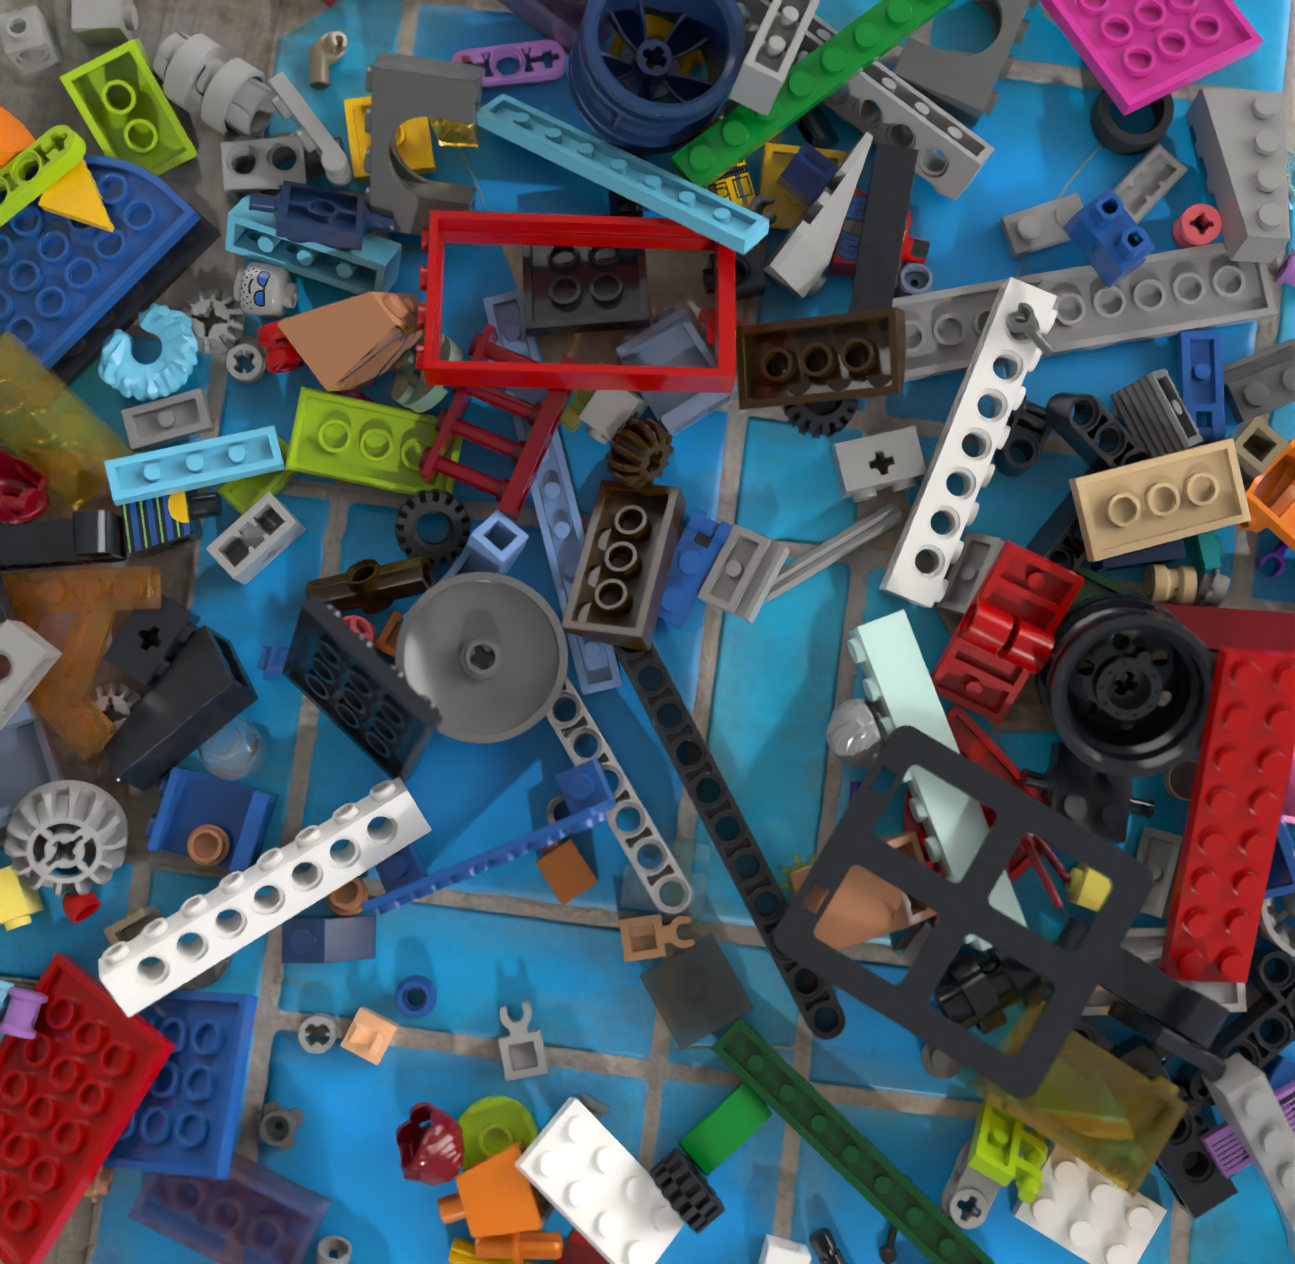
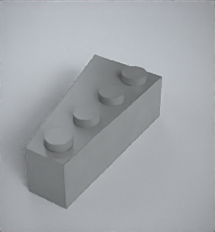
[1185,87,1290,263]

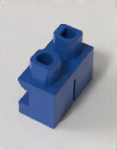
[1063,189,1155,289]

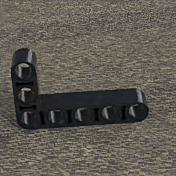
[1025,392,1151,572]

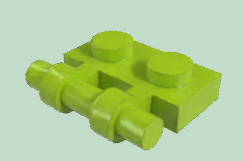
[967,1096,1048,1203]

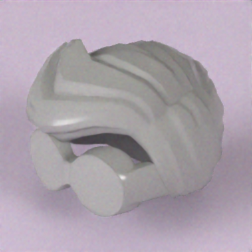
[826,698,885,768]

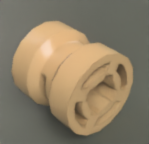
[1143,563,1197,606]

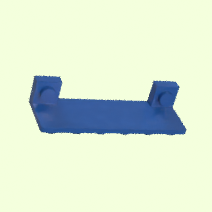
[360,758,617,915]

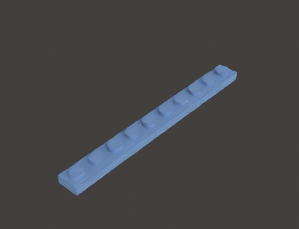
[483,289,623,696]

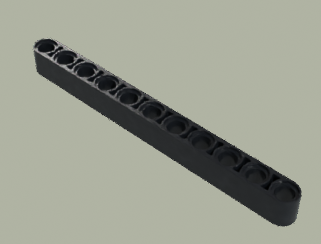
[613,641,846,1040]

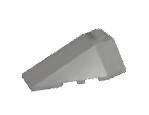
[762,132,873,300]

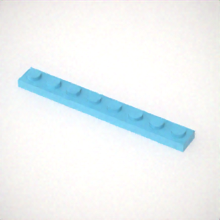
[477,93,769,255]

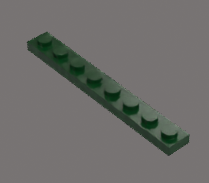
[711,1016,995,1264]

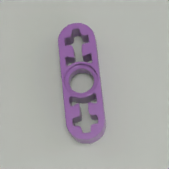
[450,39,566,91]

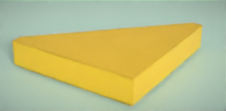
[38,146,115,233]

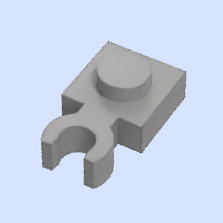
[498,1000,549,1081]

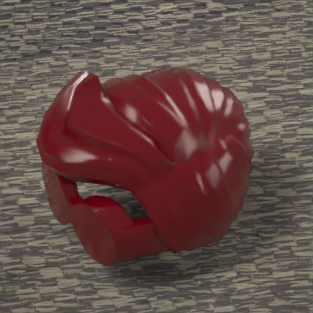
[0,451,50,524]
[396,1102,465,1186]

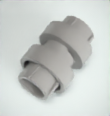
[153,32,275,138]

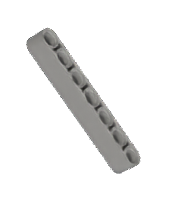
[546,673,692,913]

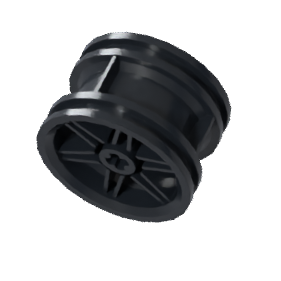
[1034,593,1216,777]

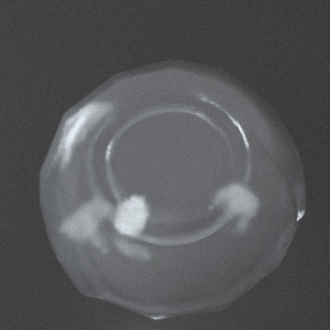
[198,717,267,783]

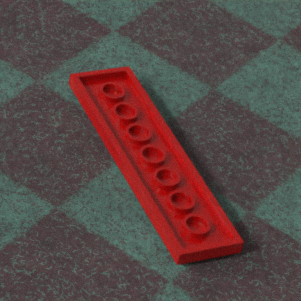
[1159,647,1295,983]

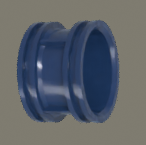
[567,0,746,155]

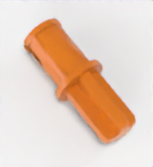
[475,1231,563,1264]

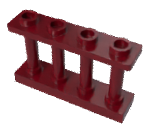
[418,324,580,521]

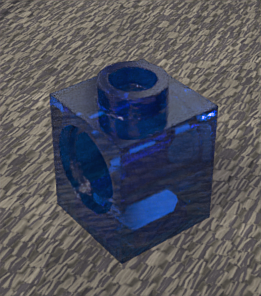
[776,142,839,207]

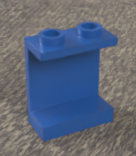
[146,767,279,874]

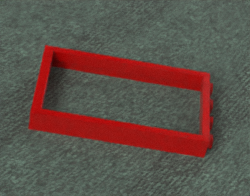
[416,210,736,393]

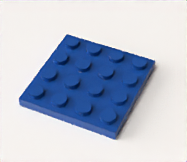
[102,990,258,1180]

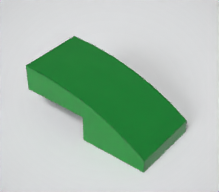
[677,1082,773,1176]

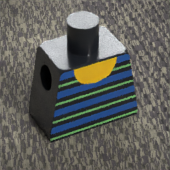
[121,489,222,559]

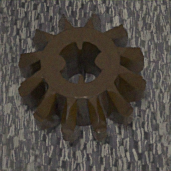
[605,416,674,490]

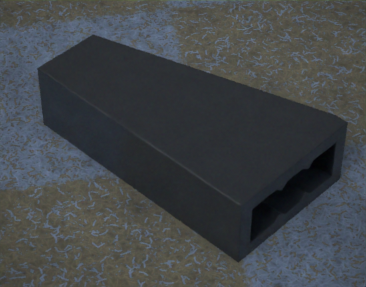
[104,624,259,791]

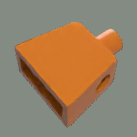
[438,1139,547,1238]

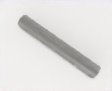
[765,503,903,602]

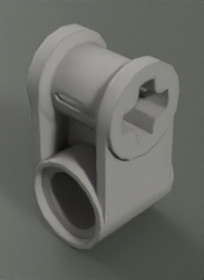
[940,1138,1002,1229]

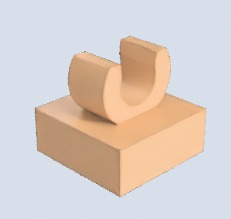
[340,1005,399,1065]

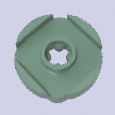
[391,333,463,413]

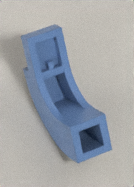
[399,509,529,625]

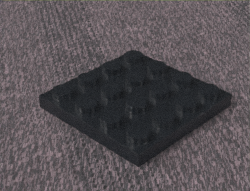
[282,595,443,784]

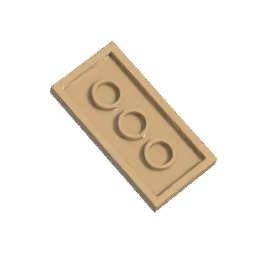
[1069,438,1251,562]

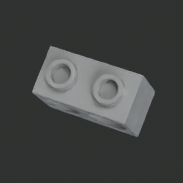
[220,132,313,205]

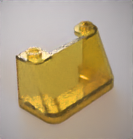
[970,1001,1189,1197]

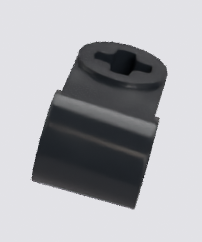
[994,395,1053,477]

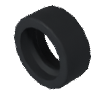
[1090,88,1174,156]

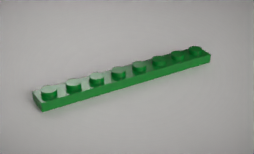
[671,0,956,189]

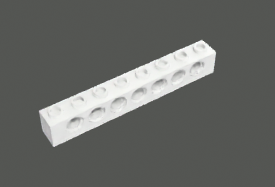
[879,277,1057,608]
[98,777,432,1018]

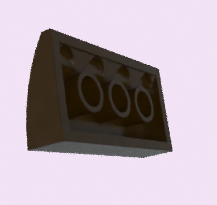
[736,307,906,410]
[561,480,686,651]

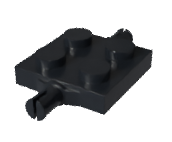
[1019,742,1155,844]

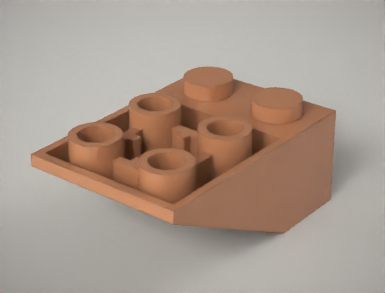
[789,831,936,951]

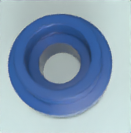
[257,639,289,681]
[394,975,437,1019]

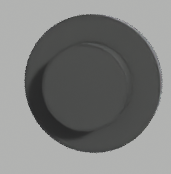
[920,1042,963,1079]

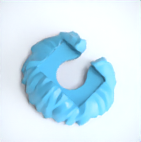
[98,303,199,401]

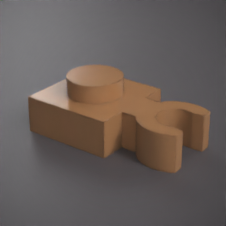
[619,912,695,962]

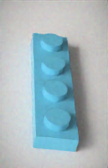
[104,426,285,506]

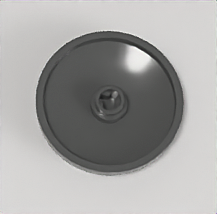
[395,572,568,744]

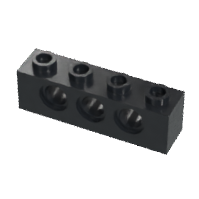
[1097,1035,1238,1219]

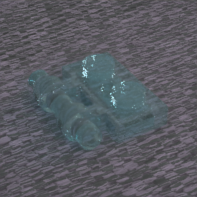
[620,838,712,917]

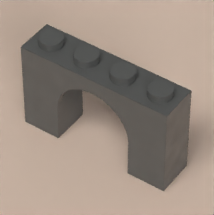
[893,0,1039,127]
[364,51,483,235]

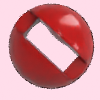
[62,887,101,924]

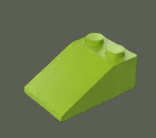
[59,38,199,176]

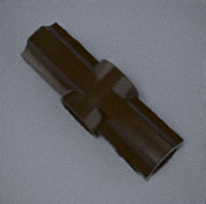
[305,556,436,615]

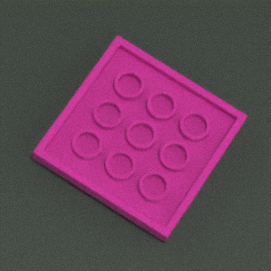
[1039,0,1263,116]

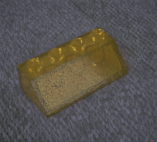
[0,332,137,511]

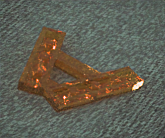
[0,566,161,761]

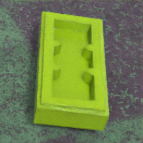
[217,434,298,515]

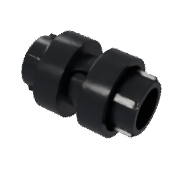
[933,947,1051,1036]

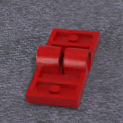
[930,540,1085,724]

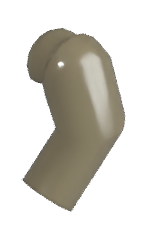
[309,30,348,90]

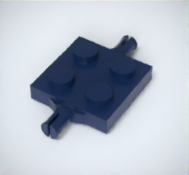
[249,180,394,250]

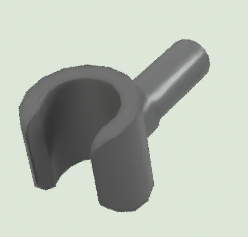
[1006,302,1055,357]

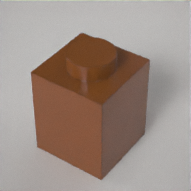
[535,838,599,905]

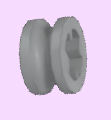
[226,344,267,385]
[298,1012,338,1054]

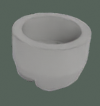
[316,1235,352,1264]

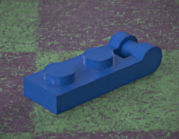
[1176,331,1225,444]
[658,508,733,629]

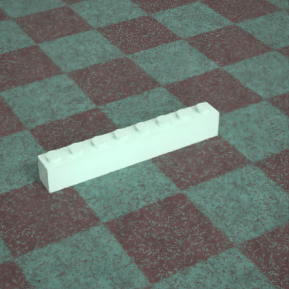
[847,610,1028,951]

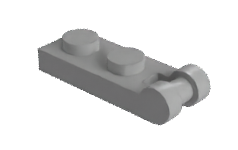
[268,71,352,187]

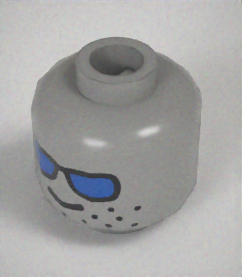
[233,261,298,320]

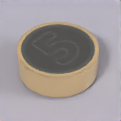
[1163,759,1198,801]

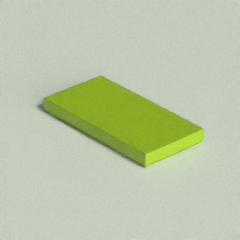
[285,386,463,496]

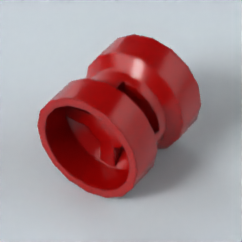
[256,320,306,374]

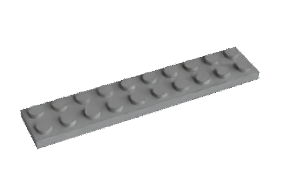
[892,242,1277,382]

